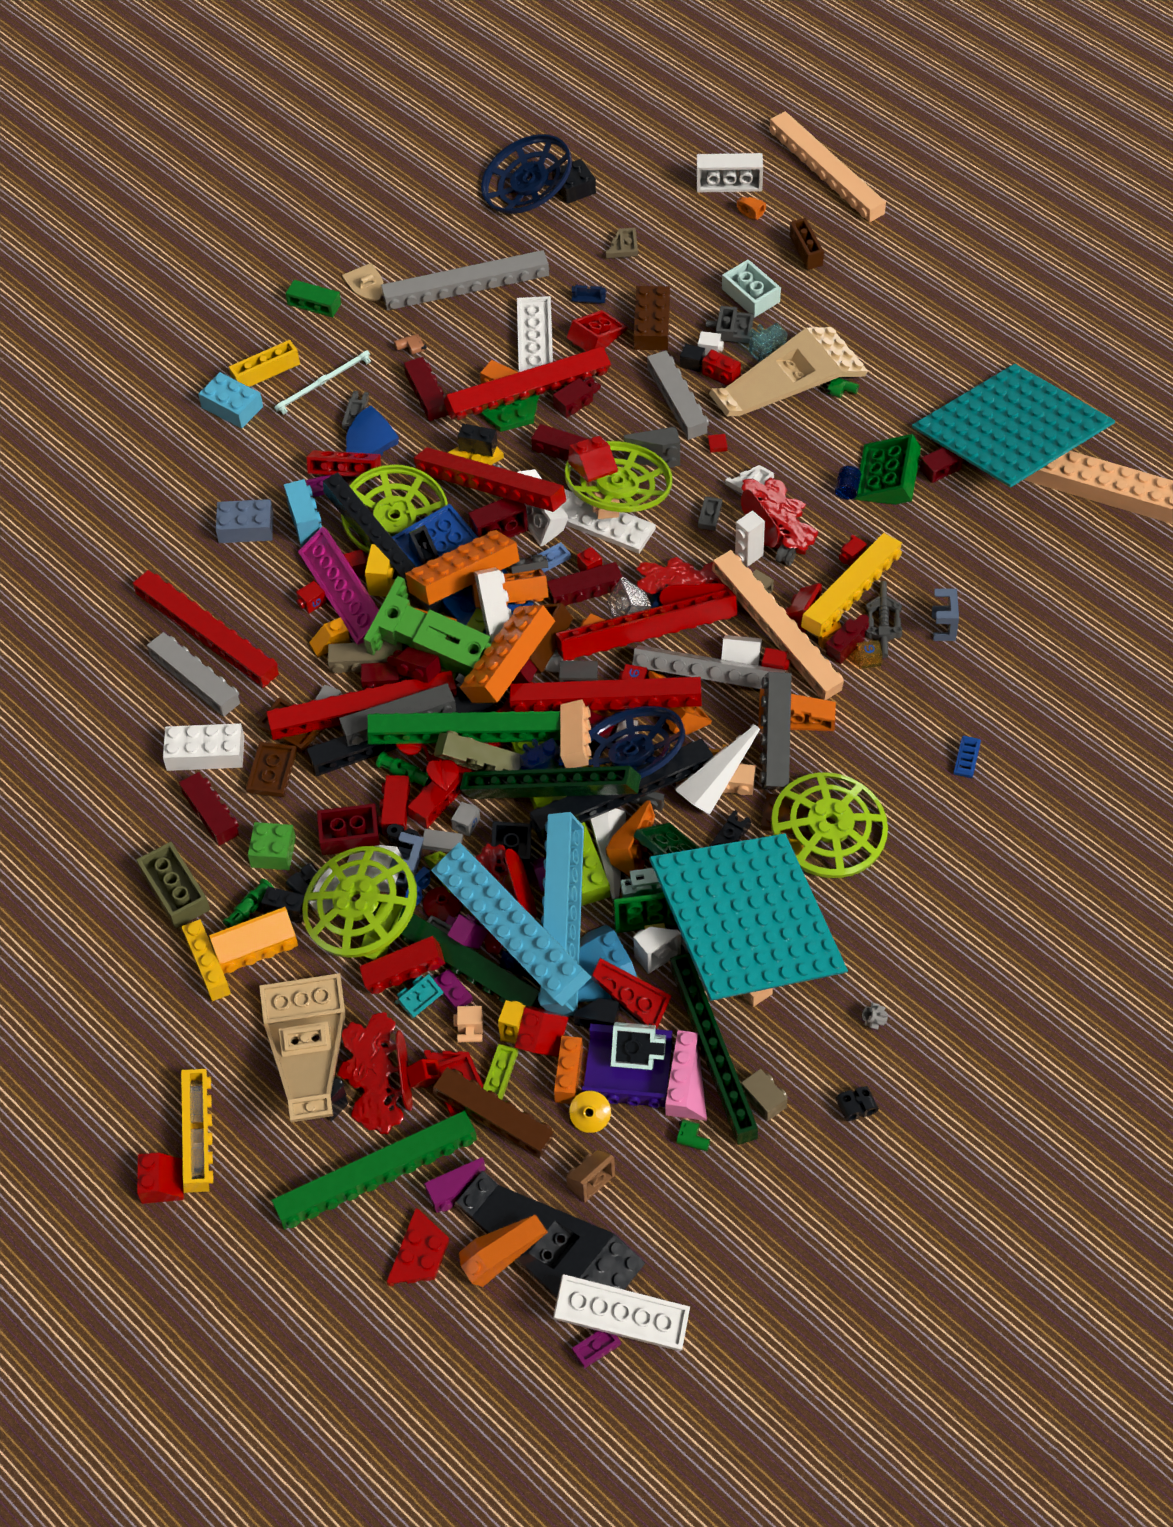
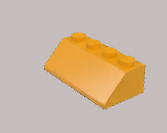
[209,907,298,974]

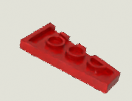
[591,958,671,1029]

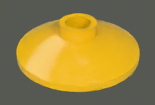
[569,1091,611,1133]

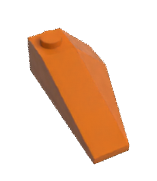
[648,671,712,735]
[606,800,655,876]
[459,1215,548,1287]

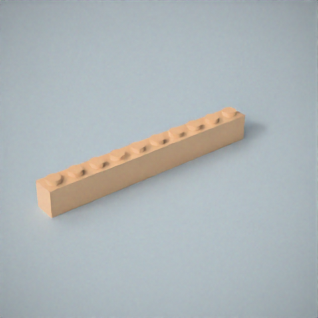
[769,111,886,222]
[712,550,844,700]

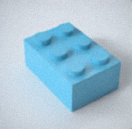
[198,372,263,429]
[284,479,322,547]

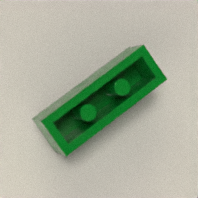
[285,280,341,318]

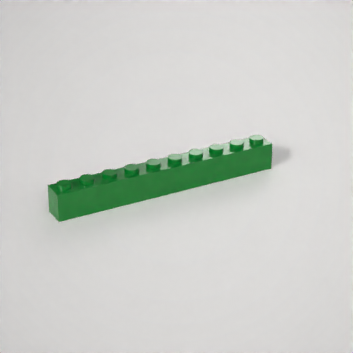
[368,711,560,744]
[272,1111,477,1230]

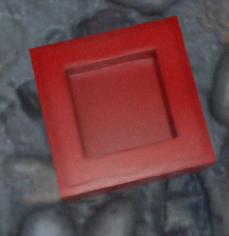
[708,434,728,453]

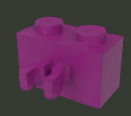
[445,914,489,949]

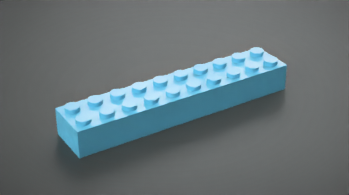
[538,812,584,1016]
[431,842,591,1006]

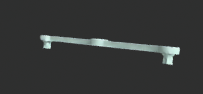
[274,350,371,415]

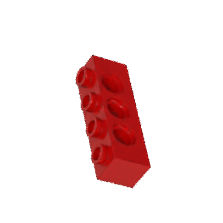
[307,450,381,477]

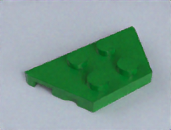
[478,394,540,432]

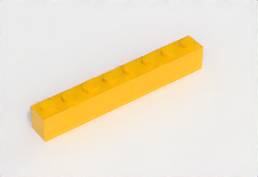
[801,533,902,637]

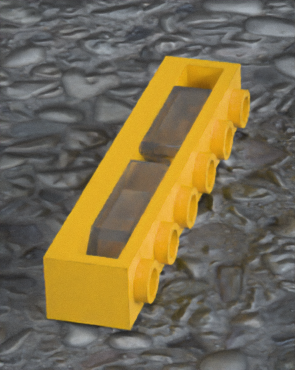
[181,1069,213,1193]

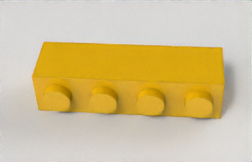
[229,340,300,387]
[182,919,231,1002]

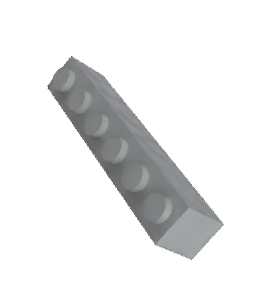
[647,350,709,440]
[147,632,240,717]

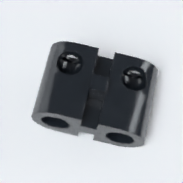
[387,824,419,850]
[285,863,319,895]
[835,1086,879,1121]

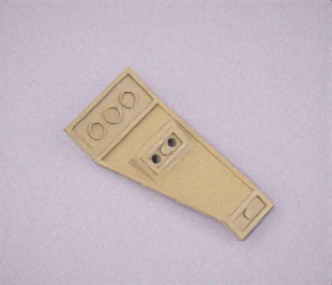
[709,327,868,416]
[259,973,346,1122]

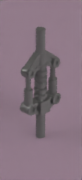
[865,581,902,658]

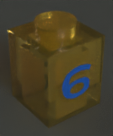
[853,640,883,669]

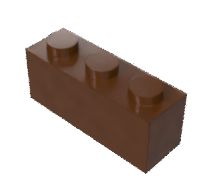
[790,218,824,270]

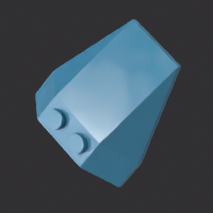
[578,925,637,1003]

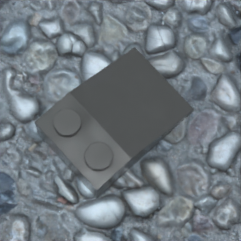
[624,427,680,467]

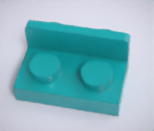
[395,974,444,1019]

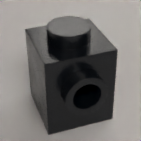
[680,344,705,372]

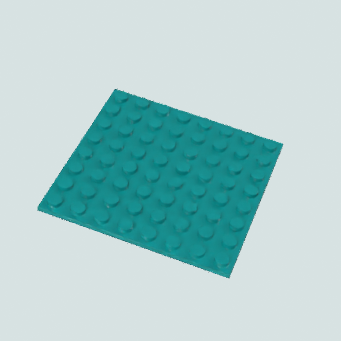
[912,364,1115,488]
[649,834,848,1001]

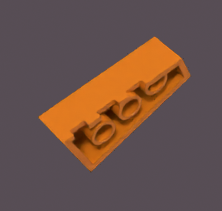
[758,688,836,731]

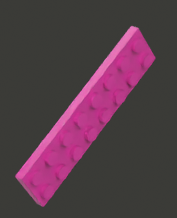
[298,526,379,645]

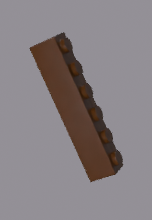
[433,1067,554,1159]

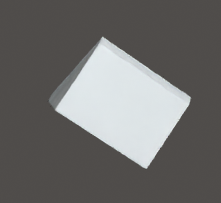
[721,635,762,666]

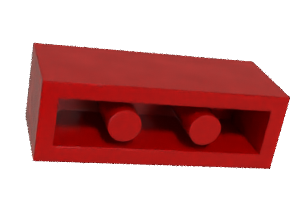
[378,775,411,834]

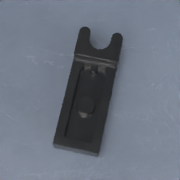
[709,810,751,846]

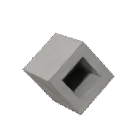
[451,802,480,837]

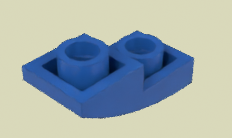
[405,867,431,907]

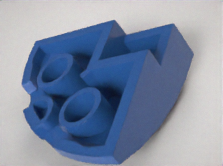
[346,405,399,456]

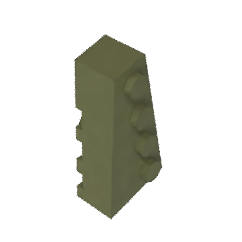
[433,731,523,772]

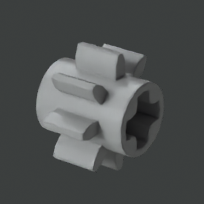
[862,1002,888,1029]

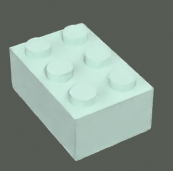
[722,260,781,318]

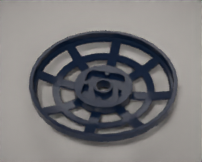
[481,134,572,214]
[577,706,685,778]

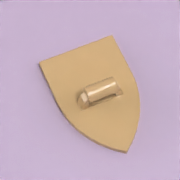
[342,263,384,302]

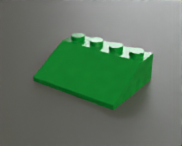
[854,434,921,505]
[612,893,677,933]

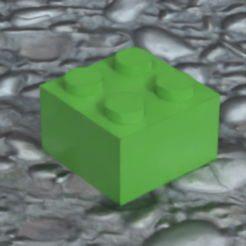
[248,822,296,870]

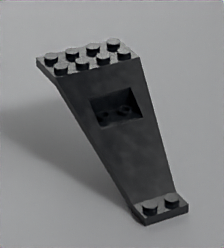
[454,1170,645,1330]

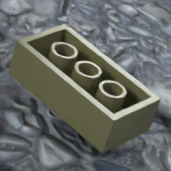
[136,842,210,929]

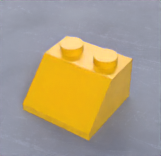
[365,544,395,597]

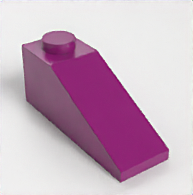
[424,1157,486,1213]

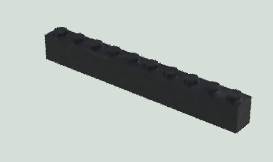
[323,472,444,613]
[307,694,494,777]
[530,739,713,841]

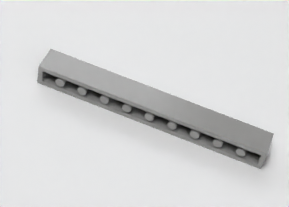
[381,250,549,310]

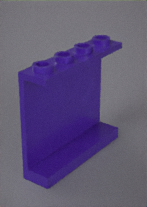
[582,1024,672,1108]

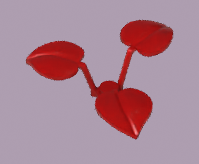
[395,743,459,791]

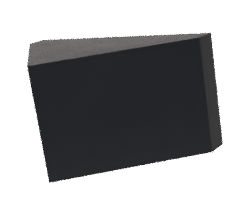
[408,525,439,565]

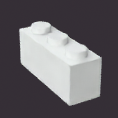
[735,511,765,567]

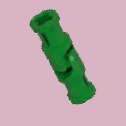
[376,752,432,787]
[222,878,274,928]

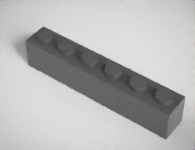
[759,672,792,790]
[339,683,456,746]

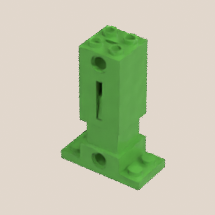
[364,576,492,677]

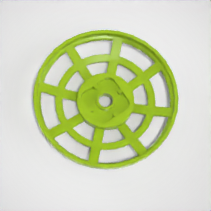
[565,441,672,512]
[341,465,448,554]
[771,772,888,878]
[303,846,417,958]

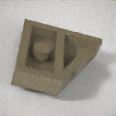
[606,228,638,258]

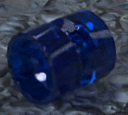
[835,466,861,500]

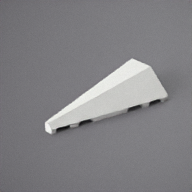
[675,724,760,814]
[589,808,626,902]

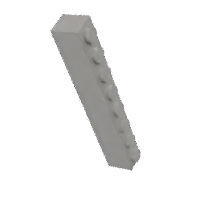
[632,645,785,689]

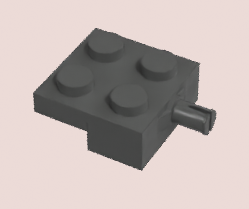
[706,306,754,343]

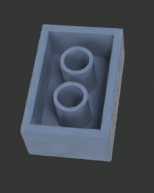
[216,499,274,543]

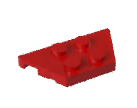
[424,1050,484,1117]
[387,1208,450,1286]

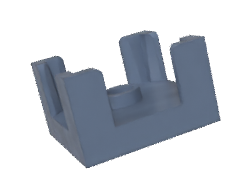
[932,589,959,641]
[390,832,424,889]

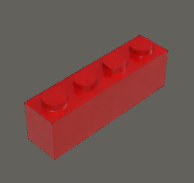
[359,936,446,994]

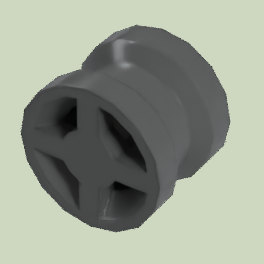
[776,544,796,566]

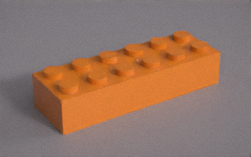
[405,530,520,605]
[460,605,555,703]

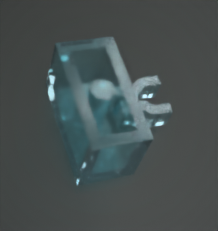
[749,322,788,362]

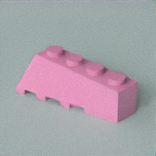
[665,1030,707,1121]

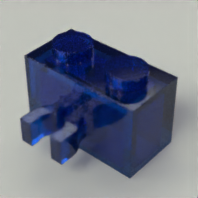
[520,738,564,770]

